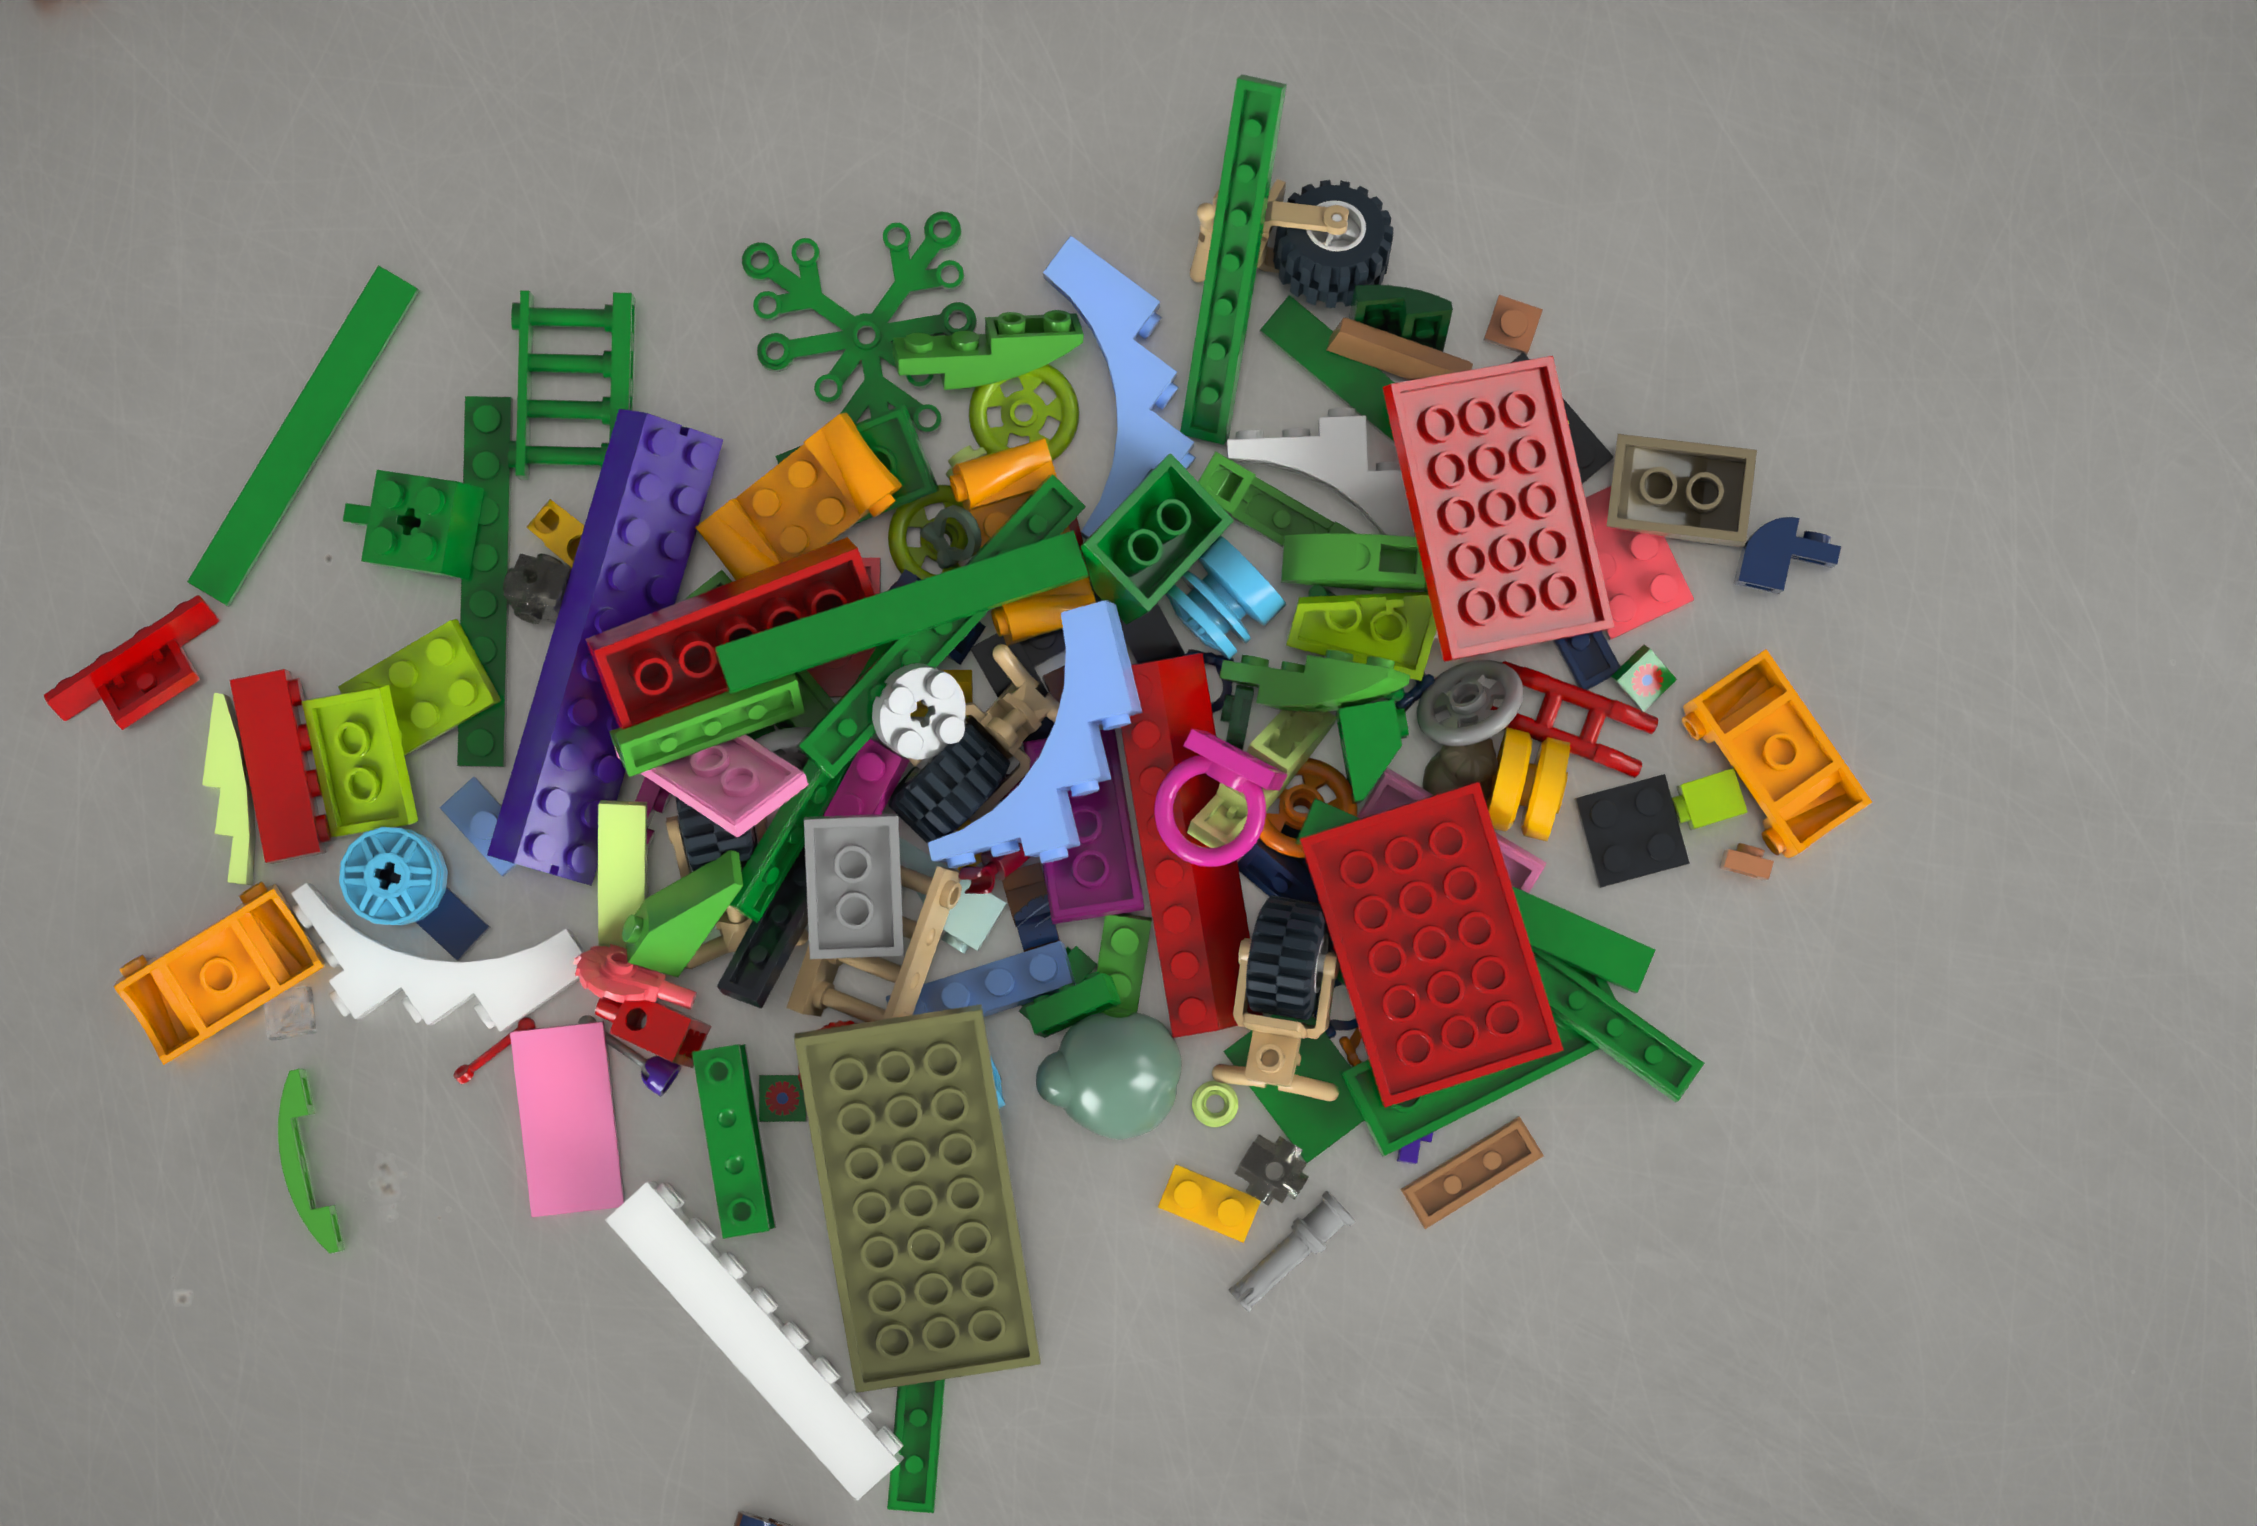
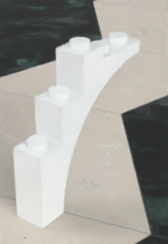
[1227,408,1439,639]
[291,883,585,1032]

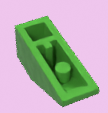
[622,850,743,978]

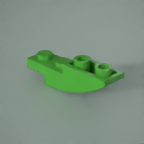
[893,310,1084,390]
[1281,533,1428,592]
[1219,650,1410,712]
[1097,913,1152,1018]

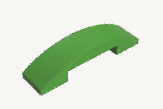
[1198,451,1357,547]
[278,1069,345,1254]

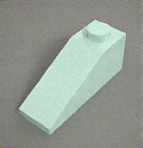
[899,837,1007,954]

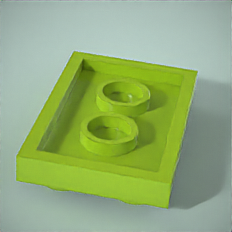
[338,619,501,757]
[301,685,418,837]

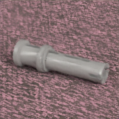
[1228,1191,1355,1312]

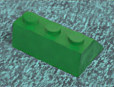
[1081,453,1234,625]

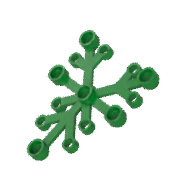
[742,212,977,434]

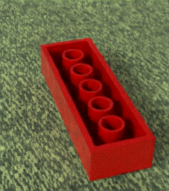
[586,537,875,730]

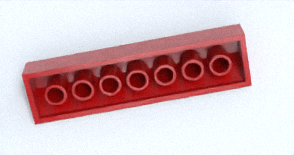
[1121,653,1263,1038]

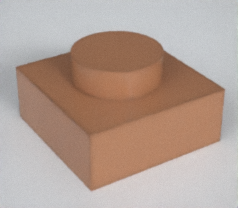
[1484,295,1543,355]
[1720,843,1774,880]

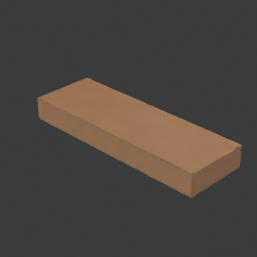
[1327,317,1473,380]
[1400,1116,1544,1229]

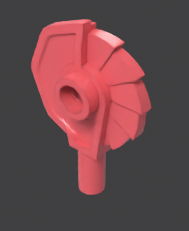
[573,944,697,1010]

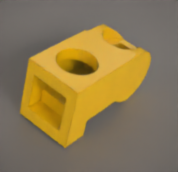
[526,499,584,568]

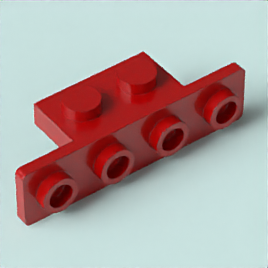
[44,595,219,730]

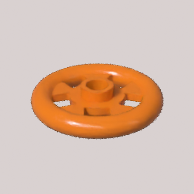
[1259,758,1358,858]

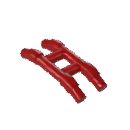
[1491,661,1658,778]

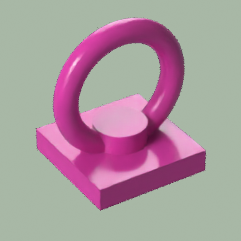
[1154,729,1288,867]

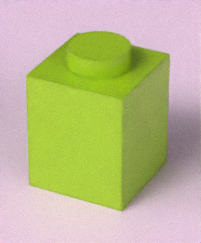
[1672,768,1748,831]

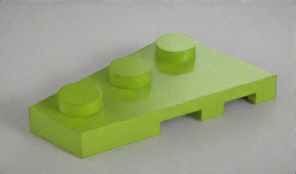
[1286,592,1437,681]

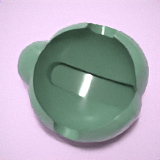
[1036,1012,1182,1140]

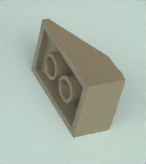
[1606,434,1757,548]

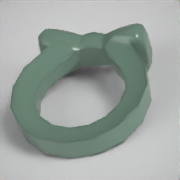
[920,505,982,569]

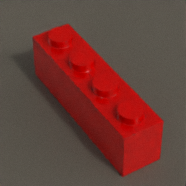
[230,669,331,864]

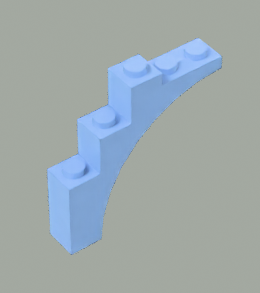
[1043,236,1196,539]
[928,600,1143,869]

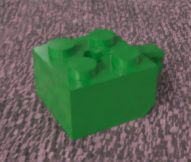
[343,470,484,580]

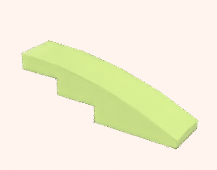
[202,693,256,886]
[1187,710,1337,848]
[598,800,649,949]

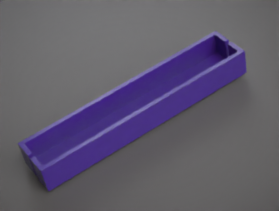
[487,409,723,886]

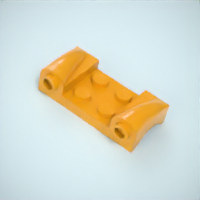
[695,412,903,580]
[950,438,1096,646]
[1682,649,1872,858]
[113,881,325,1065]

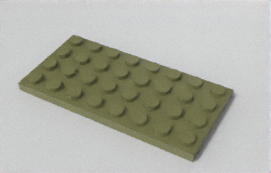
[794,1004,1041,1393]

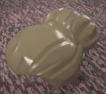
[1422,738,1498,802]

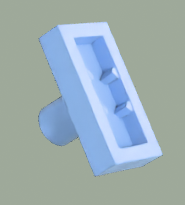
[440,777,517,877]

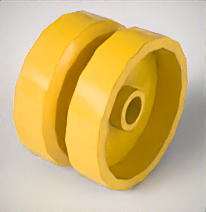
[1486,728,1570,841]

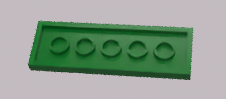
[1341,962,1616,1157]

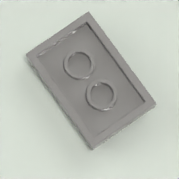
[804,814,904,959]

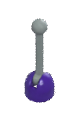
[578,1015,681,1097]

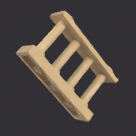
[786,865,962,1022]

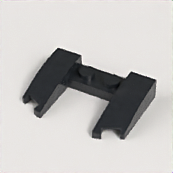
[970,582,1186,742]

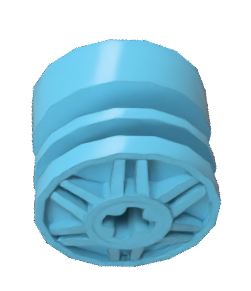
[1165,535,1286,660]
[339,827,448,925]

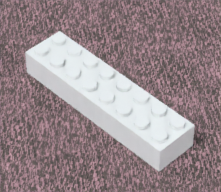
[605,1181,904,1501]

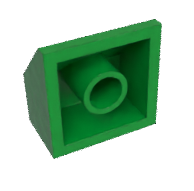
[1335,699,1409,804]

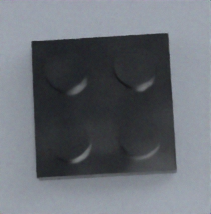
[1574,774,1690,888]

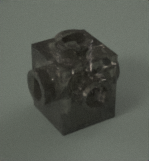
[503,553,572,624]
[1234,1134,1309,1206]

